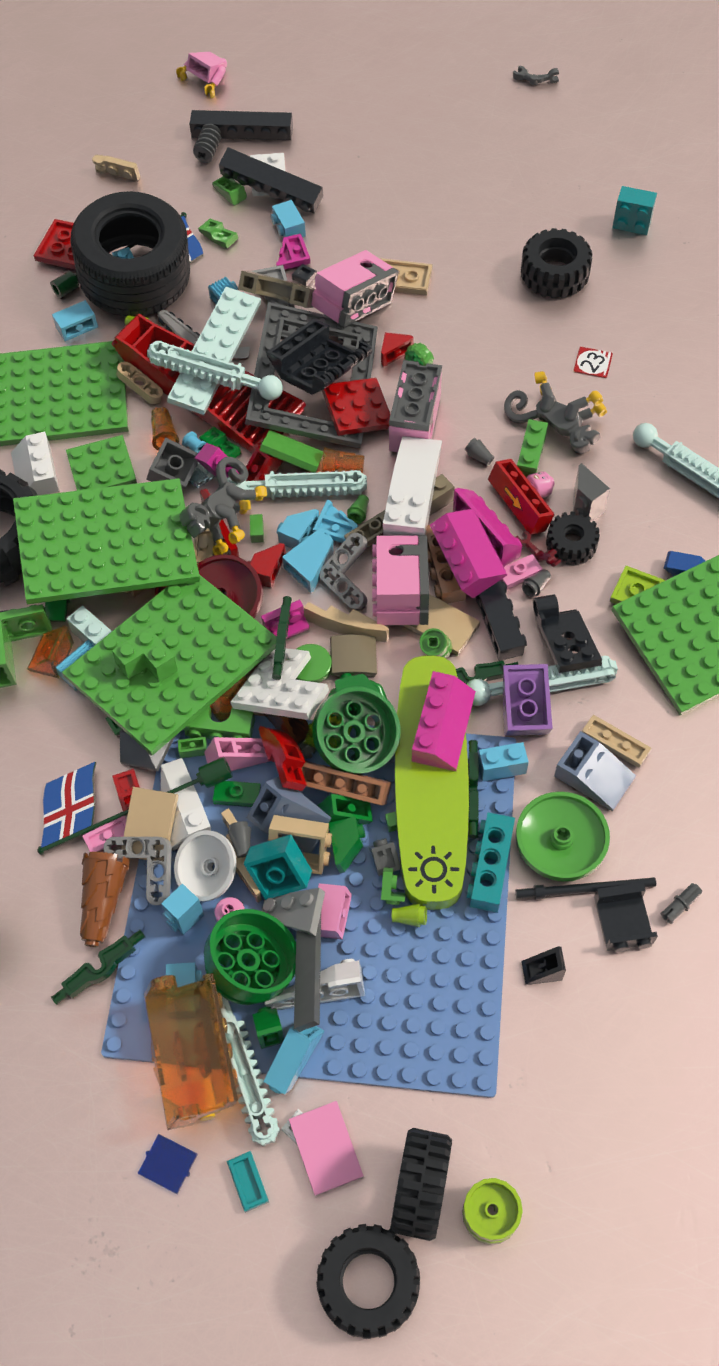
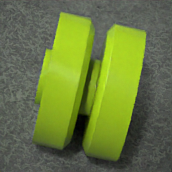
[462,1178,523,1245]

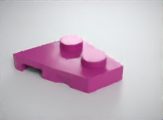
[276,234,311,270]

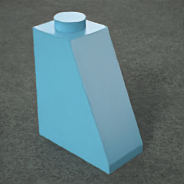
[282,529,334,593]
[263,1025,325,1094]

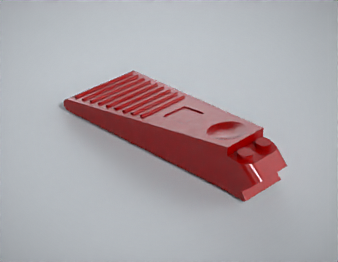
[112,314,306,454]

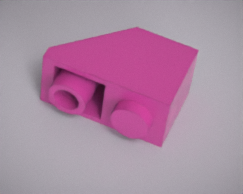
[195,443,239,478]

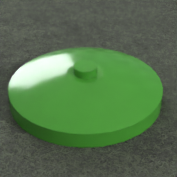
[516,792,610,881]

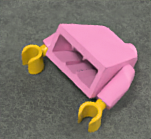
[176,52,227,98]

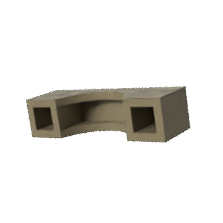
[238,271,315,308]

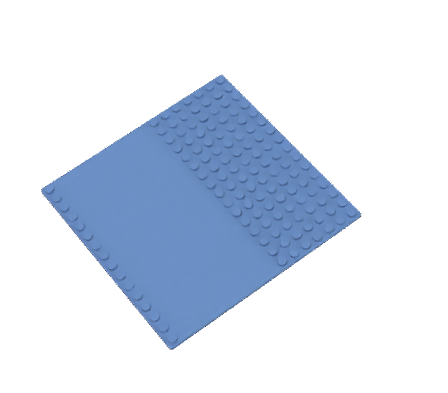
[101,712,517,1098]

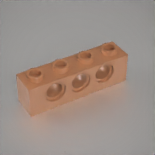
[426,525,466,604]
[301,761,392,805]

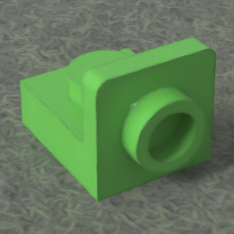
[381,867,406,905]

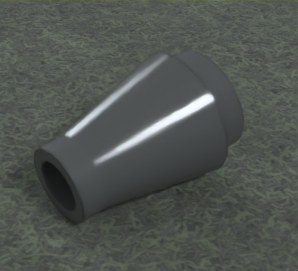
[465,438,495,466]
[522,569,551,597]
[228,821,251,858]

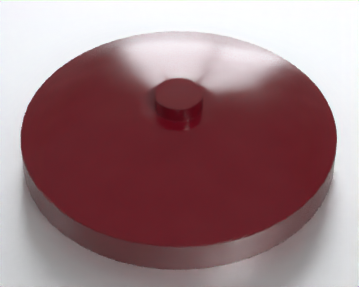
[197,554,263,618]

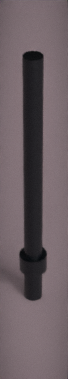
[515,877,656,900]

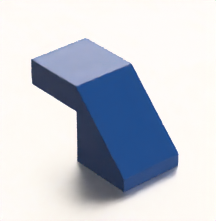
[664,551,706,577]

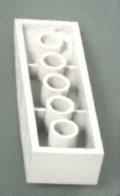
[383,436,442,537]

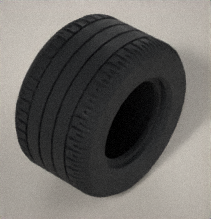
[70,191,190,316]

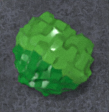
[404,343,434,366]

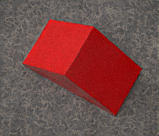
[381,332,414,368]

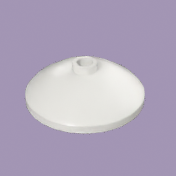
[174,830,236,901]

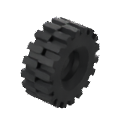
[546,511,600,565]

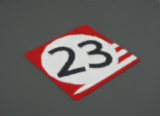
[574,347,613,378]

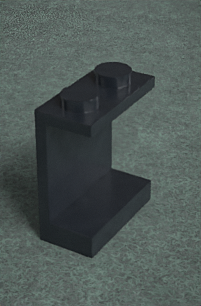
[594,882,658,952]

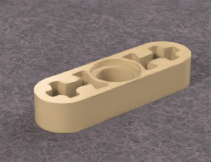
[116,362,163,404]

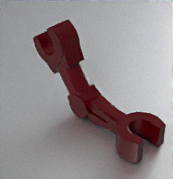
[516,530,561,567]

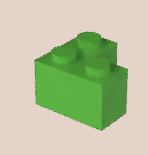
[112,627,178,682]

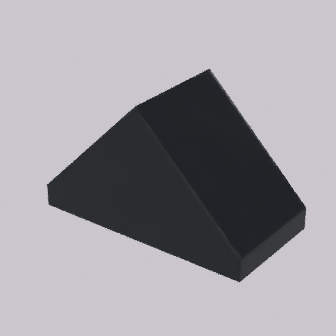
[521,946,566,985]

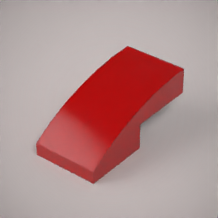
[112,769,140,816]

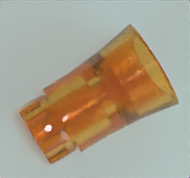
[151,407,179,451]
[322,447,364,473]

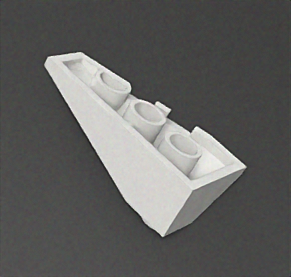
[161,758,211,851]
[265,959,365,1010]

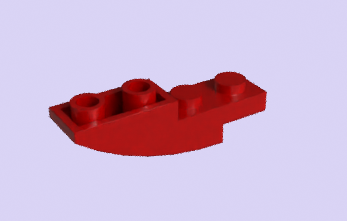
[259,726,307,791]

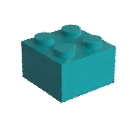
[612,186,657,235]
[244,834,312,900]

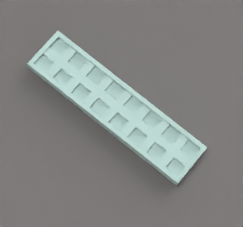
[167,287,261,415]

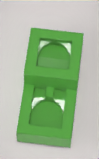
[198,219,239,249]

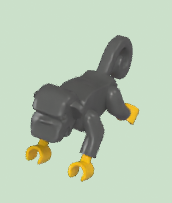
[504,371,607,454]
[179,457,267,555]

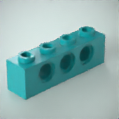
[467,812,515,913]

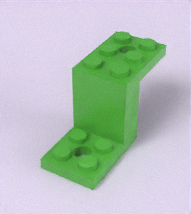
[0,604,53,688]

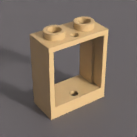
[268,815,332,875]

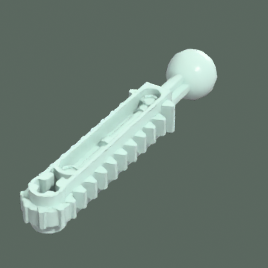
[147,341,283,400]
[633,423,719,498]
[227,470,367,500]
[467,656,618,706]
[201,975,280,1146]

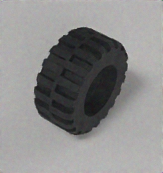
[521,228,593,299]
[390,1128,452,1241]
[316,1224,420,1339]

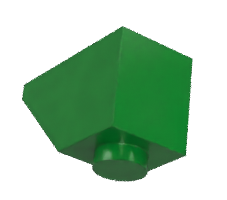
[317,794,373,825]
[329,817,366,874]
[252,1007,284,1049]

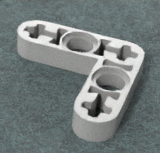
[319,533,368,611]
[103,837,171,905]

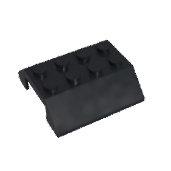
[266,318,372,395]

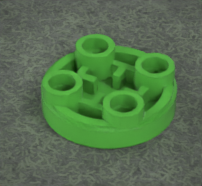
[295,644,332,683]

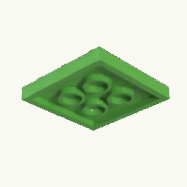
[66,435,137,491]

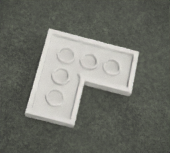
[231,648,329,720]

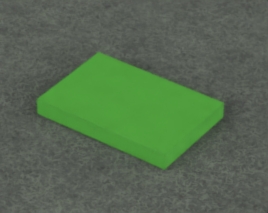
[260,430,324,473]

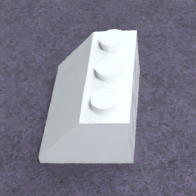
[11,432,59,495]

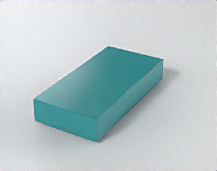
[227,1151,269,1213]

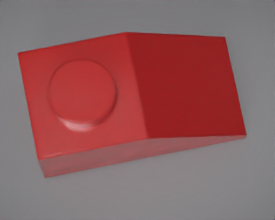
[246,446,283,481]
[248,543,286,588]

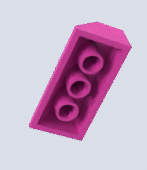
[453,488,522,567]
[430,509,508,598]
[412,671,476,771]

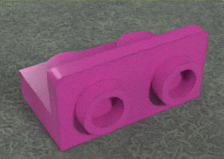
[261,599,309,639]

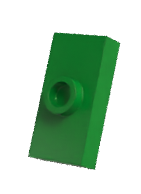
[213,781,261,807]

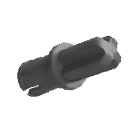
[660,883,703,924]

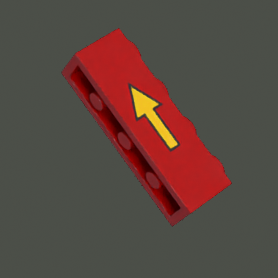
[488,459,555,535]

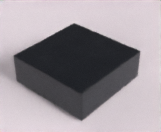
[292,264,317,286]

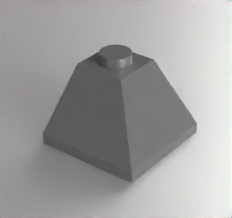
[120,729,175,771]

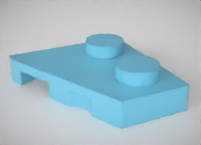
[313,500,358,543]

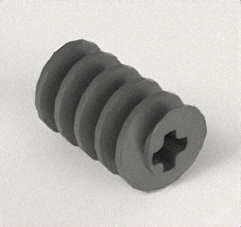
[193,124,221,163]

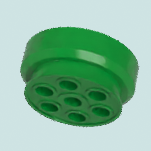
[312,687,401,774]
[204,909,296,1005]

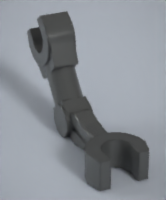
[513,66,559,85]

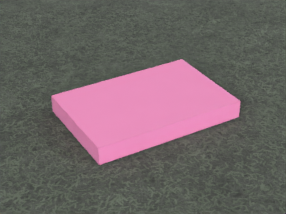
[289,1101,364,1196]

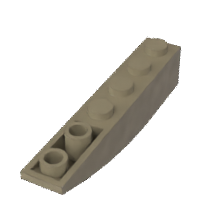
[344,474,455,548]

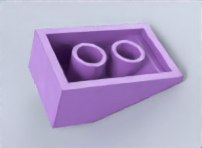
[503,664,553,736]

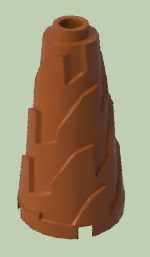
[80,852,130,947]

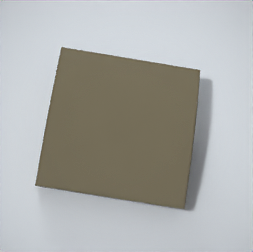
[330,635,377,678]

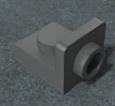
[369,838,401,876]

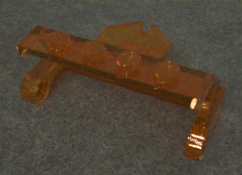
[144,973,238,1130]

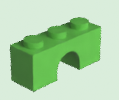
[517,419,548,477]
[184,706,255,740]

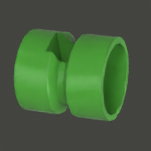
[419,628,452,658]

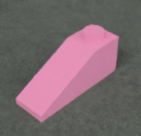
[204,737,270,771]

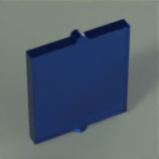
[138,1134,198,1194]

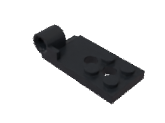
[533,594,602,673]

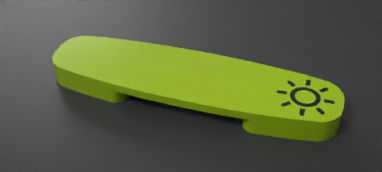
[395,656,469,910]

